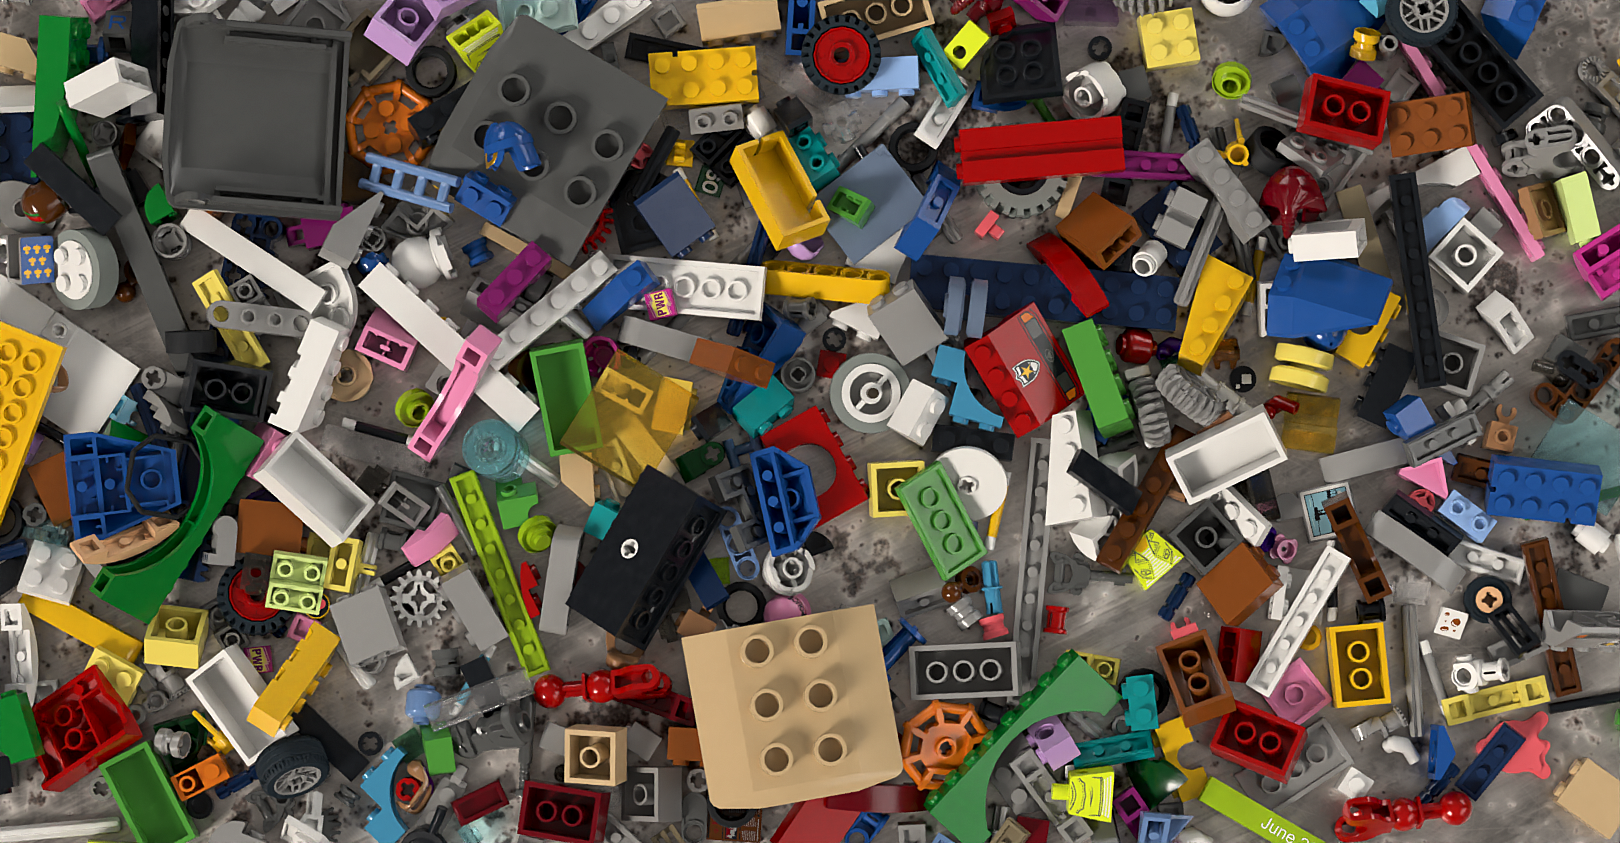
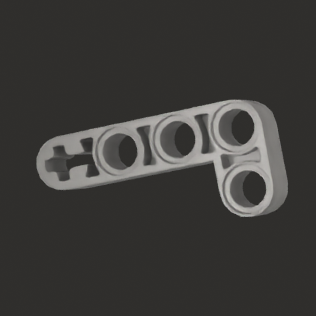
[1526,96,1620,190]
[616,315,722,362]
[539,523,585,635]

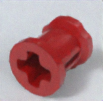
[1043,605,1069,635]
[396,777,422,801]

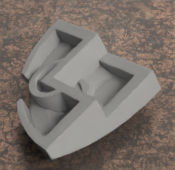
[380,183,455,239]

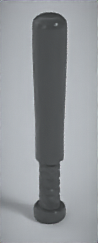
[516,689,536,797]

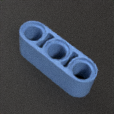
[718,506,760,581]

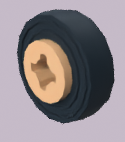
[1463,576,1512,624]

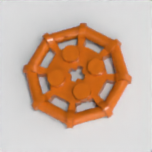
[345,78,434,177]
[900,699,991,791]

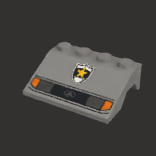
[1541,609,1620,652]

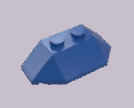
[1480,0,1546,60]
[749,446,821,557]

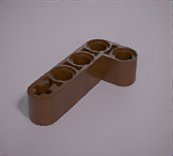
[1529,337,1620,425]

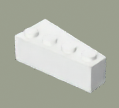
[268,316,350,433]
[1045,410,1107,526]

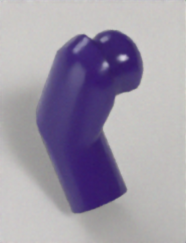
[1156,337,1183,362]

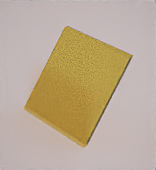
[559,348,699,488]

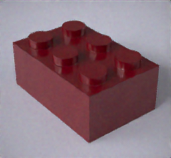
[517,779,611,843]

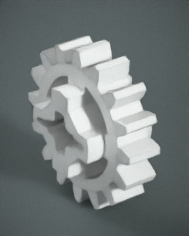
[390,569,447,627]

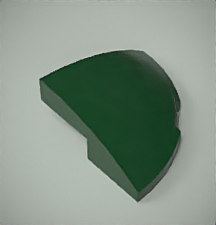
[153,712,208,777]
[1125,758,1189,810]

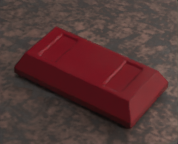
[450,779,510,827]

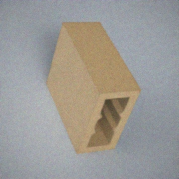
[1552,757,1620,840]

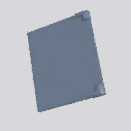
[811,143,924,265]

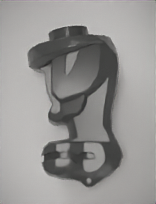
[450,702,532,759]

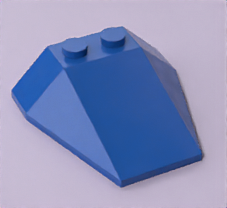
[1259,0,1386,79]
[1267,253,1393,338]
[63,432,182,541]

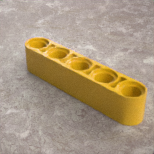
[761,260,890,304]
[18,593,144,664]

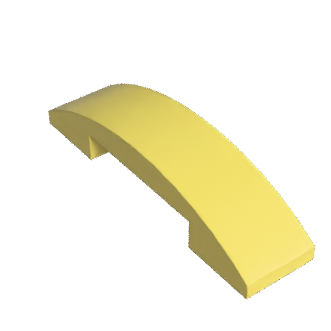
[1441,675,1551,726]

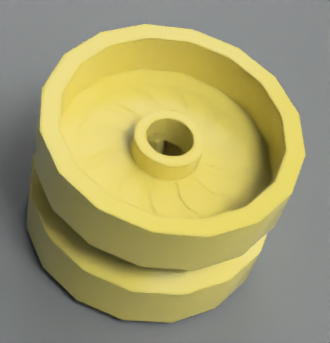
[1269,343,1335,394]

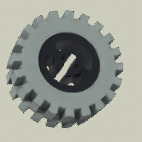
[977,122,1067,219]

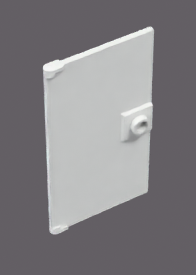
[0,273,141,434]

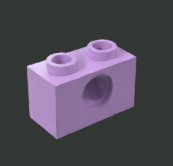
[1025,715,1081,771]

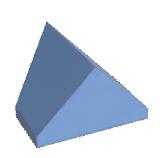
[1138,811,1194,843]

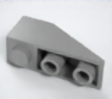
[318,191,384,269]

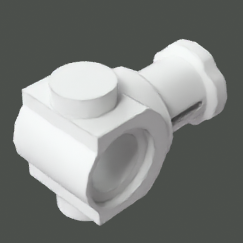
[1452,654,1510,694]

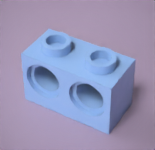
[1433,489,1498,544]

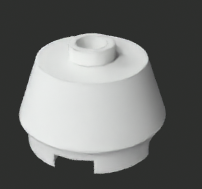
[762,548,815,596]

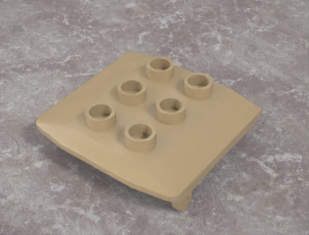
[681,604,903,809]

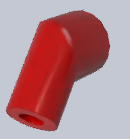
[1263,395,1300,419]

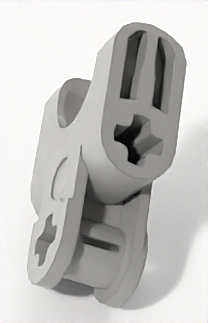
[1501,125,1584,180]

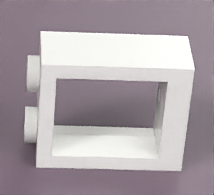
[1288,218,1367,262]

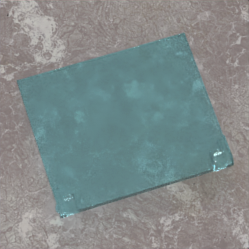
[1530,399,1620,516]

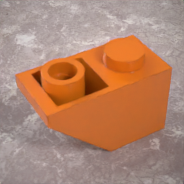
[170,752,235,802]

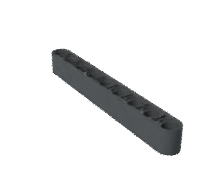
[86,145,190,376]

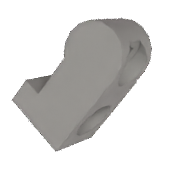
[202,514,238,566]

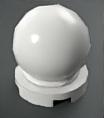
[390,227,458,289]

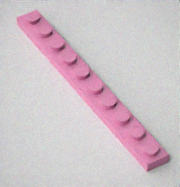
[1392,35,1546,262]

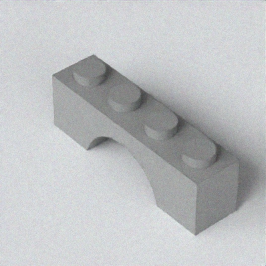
[1180,138,1272,245]

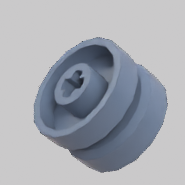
[943,276,988,339]

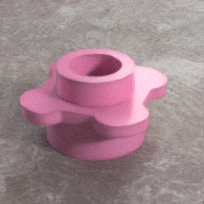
[1269,534,1298,564]

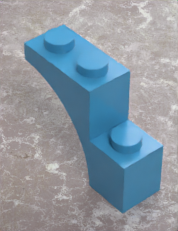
[931,344,1004,432]
[360,746,410,843]

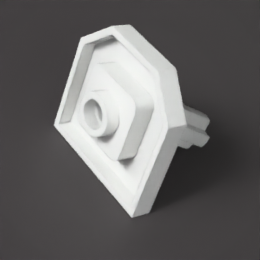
[280,791,331,843]

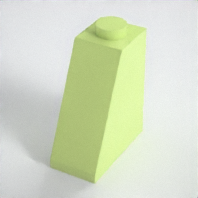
[1552,171,1601,248]

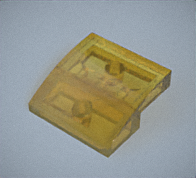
[1281,391,1341,454]

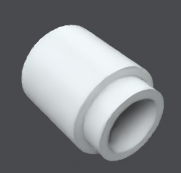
[743,104,778,141]
[1132,240,1167,276]
[1570,522,1612,555]

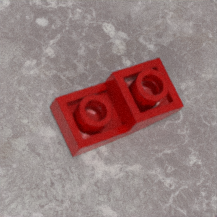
[520,561,543,619]

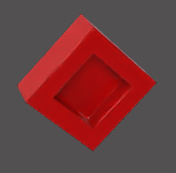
[986,6,1017,36]
[816,349,847,379]

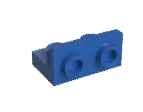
[454,170,518,227]

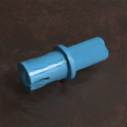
[981,560,1003,614]

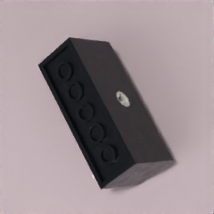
[565,464,728,651]

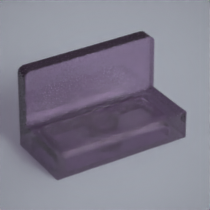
[1064,0,1119,27]

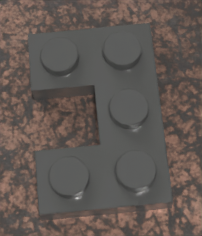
[708,462,769,554]

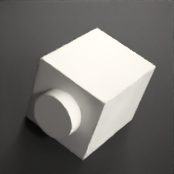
[1333,766,1374,799]

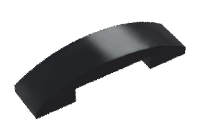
[1100,96,1150,207]

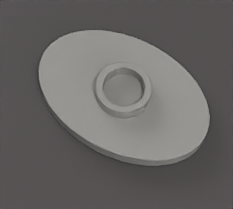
[0,180,56,235]

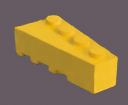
[1177,254,1254,377]
[247,621,341,738]

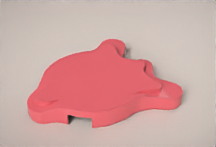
[1475,711,1551,779]

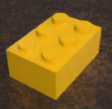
[1325,622,1391,708]

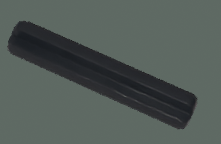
[631,126,680,198]

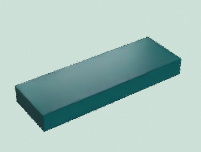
[911,26,967,108]
[1073,730,1155,770]

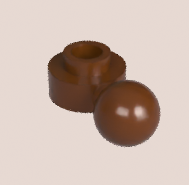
[115,260,138,303]
[941,566,983,603]

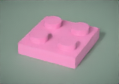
[1260,657,1333,725]

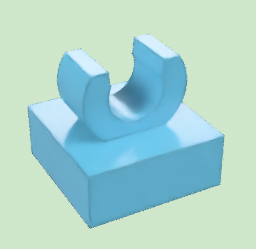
[109,394,138,426]

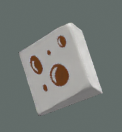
[1433,607,1469,640]

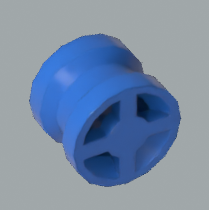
[461,237,494,268]

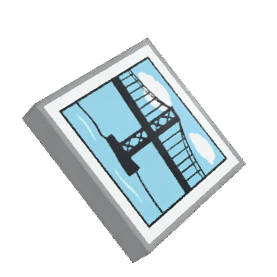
[1296,480,1358,544]

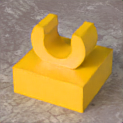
[666,139,695,168]

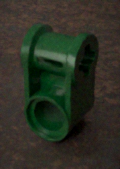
[672,441,725,484]

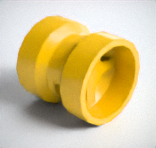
[1349,27,1381,61]

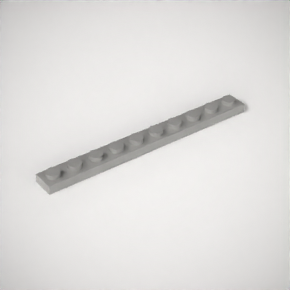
[1006,437,1051,706]

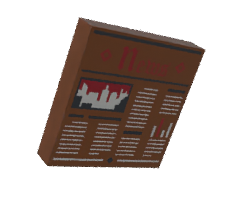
[706,808,762,843]

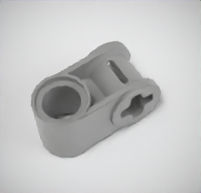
[141,366,184,408]

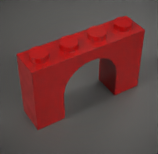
[760,405,869,530]

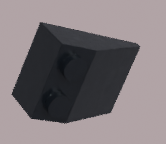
[179,353,274,423]

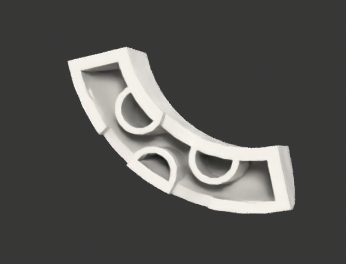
[1070,451,1138,561]

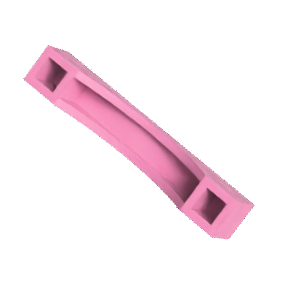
[407,324,503,463]

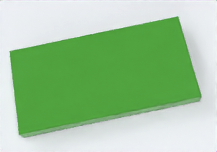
[894,460,988,581]

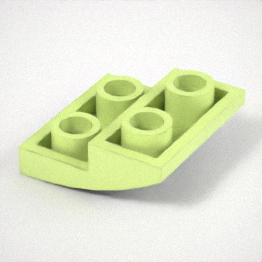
[265,550,328,615]

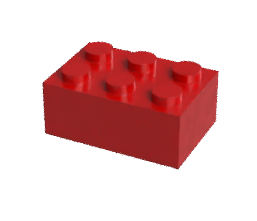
[1296,73,1391,150]
[1210,699,1308,784]

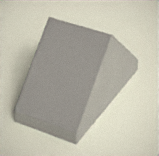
[378,481,430,528]

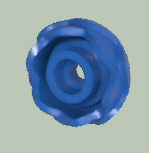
[355,252,389,277]

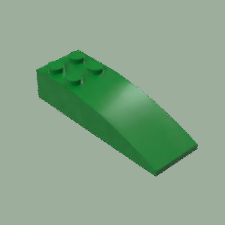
[31,15,91,178]

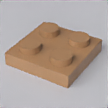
[1518,181,1567,240]

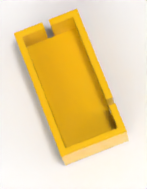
[648,46,759,110]
[729,130,831,251]

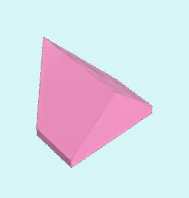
[1395,457,1449,500]

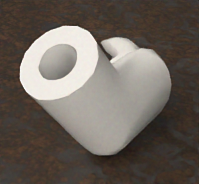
[1382,735,1421,765]
[1172,827,1214,843]

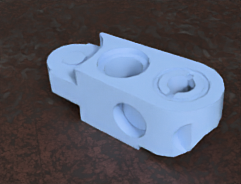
[1422,197,1471,253]

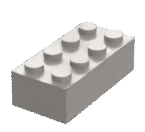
[909,642,1023,700]

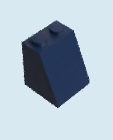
[633,171,716,259]

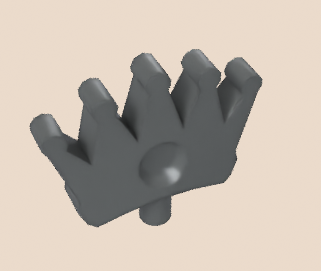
[321,807,342,843]

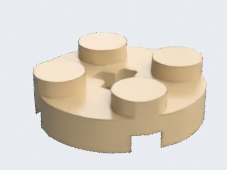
[331,349,374,403]

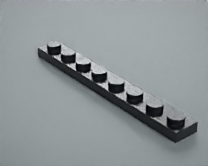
[1387,172,1447,390]

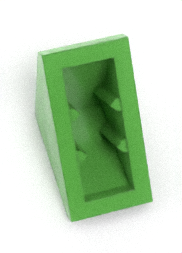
[826,186,876,229]
[419,720,456,777]

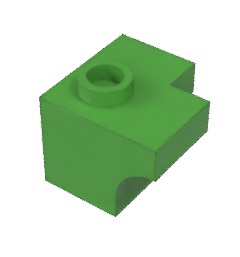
[495,477,539,530]

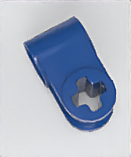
[844,812,890,843]

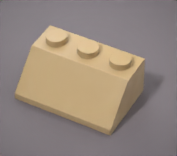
[696,0,782,49]

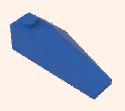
[717,302,807,415]

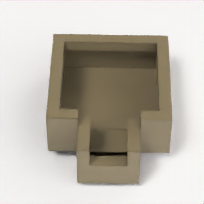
[346,8,396,88]

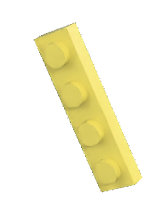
[192,269,270,367]

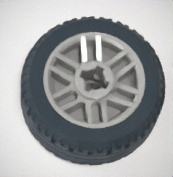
[1385,0,1459,47]
[255,735,330,799]

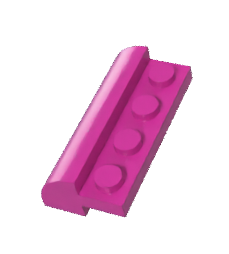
[1573,224,1620,301]

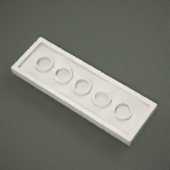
[606,254,767,321]

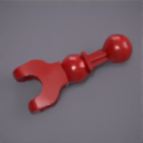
[533,664,672,709]
[1334,791,1473,843]

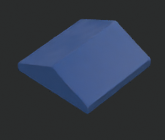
[1427,724,1456,780]

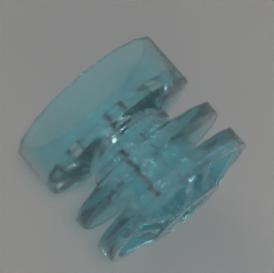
[462,419,530,483]

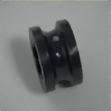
[1087,36,1112,61]
[822,327,846,352]
[358,731,383,756]

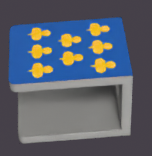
[6,233,55,285]

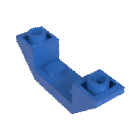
[894,161,960,261]

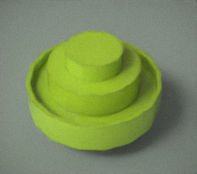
[1212,61,1252,99]
[395,388,434,428]
[517,515,556,553]

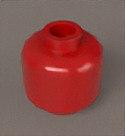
[1115,328,1157,365]

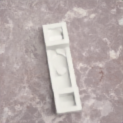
[0,603,38,708]

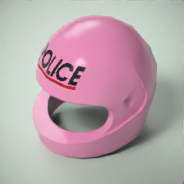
[763,594,811,622]

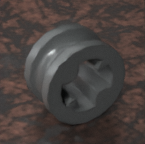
[334,784,361,808]

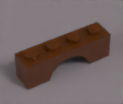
[1321,491,1392,604]

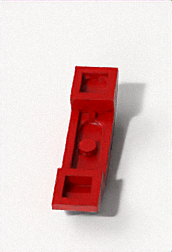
[1026,232,1109,318]

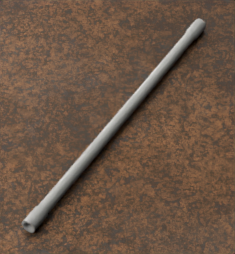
[637,96,911,367]

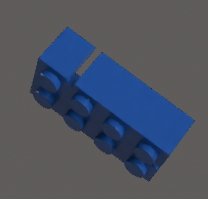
[1483,454,1603,526]

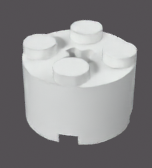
[1062,62,1126,119]

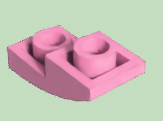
[401,512,459,567]

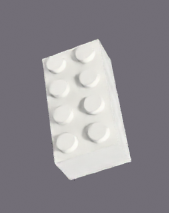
[1165,404,1288,505]
[253,431,375,548]
[185,643,300,767]

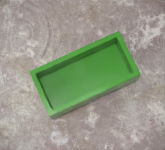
[1062,319,1137,439]
[529,338,603,457]
[98,740,201,843]

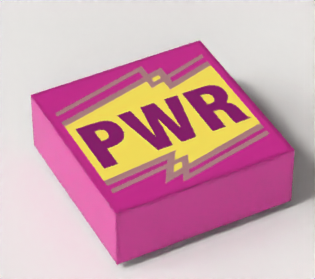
[644,288,678,321]
[243,645,274,673]

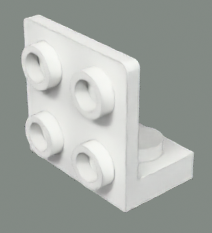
[1267,565,1323,626]

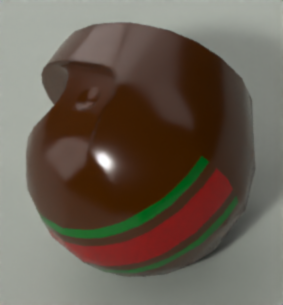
[21,180,70,224]

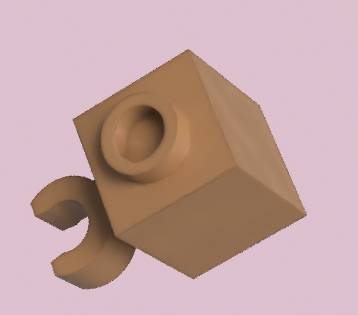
[1480,404,1518,454]
[674,605,717,637]

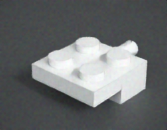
[17,529,86,606]

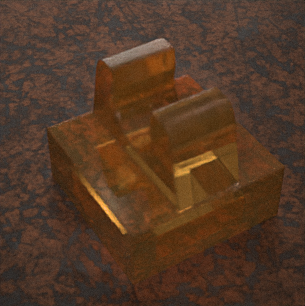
[1212,339,1240,370]

